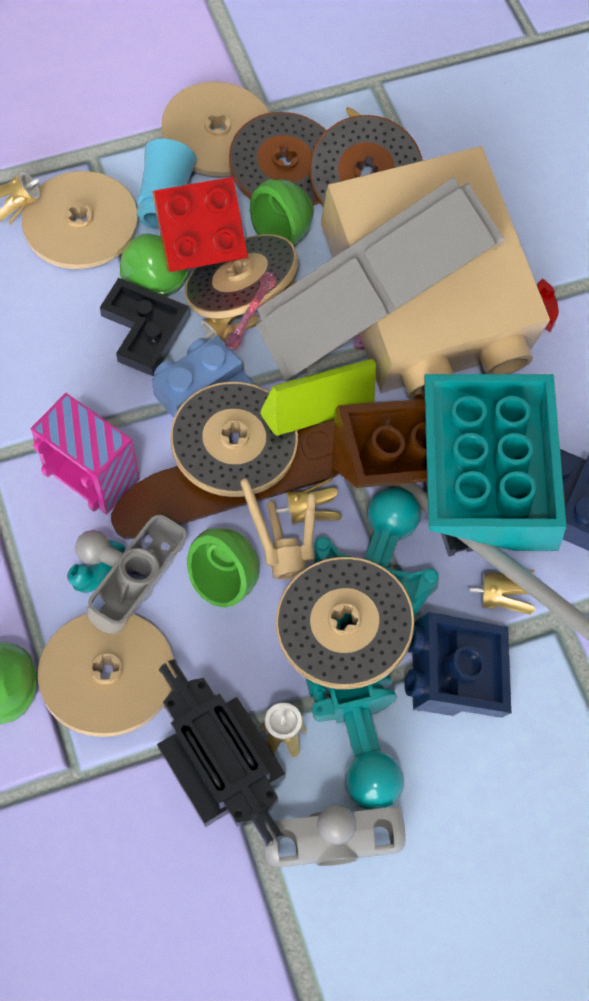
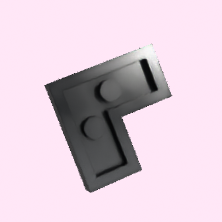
[99,277,190,377]

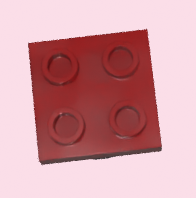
[152,177,248,272]

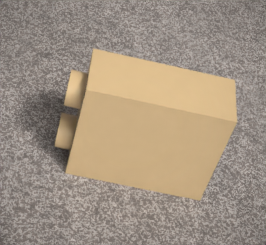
[321,146,550,399]

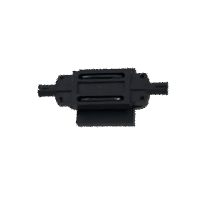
[157,659,286,847]

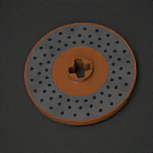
[229,112,326,206]
[309,115,423,208]

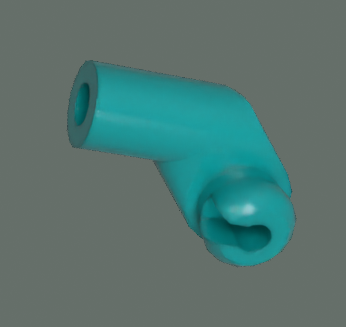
[67,540,126,593]

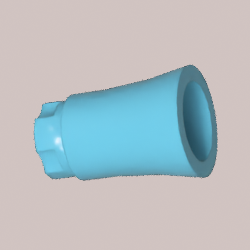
[137,139,197,229]

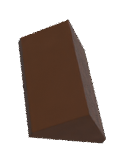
[332,399,427,488]

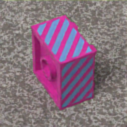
[30,392,140,515]

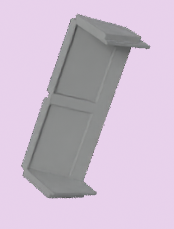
[256,177,505,381]

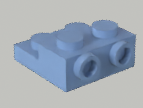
[151,335,255,418]

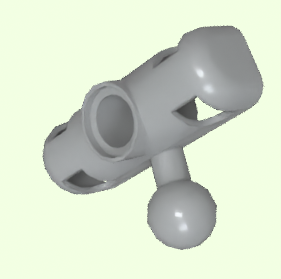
[75,515,187,634]
[263,804,406,867]

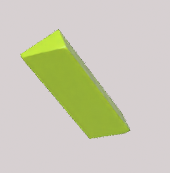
[260,359,376,436]

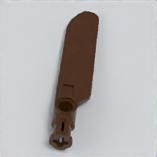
[111,394,425,539]

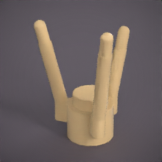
[241,479,316,580]

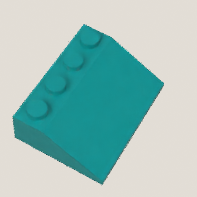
[424,374,566,551]

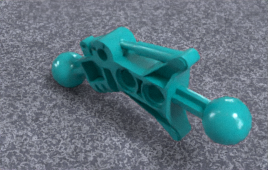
[305,486,439,810]

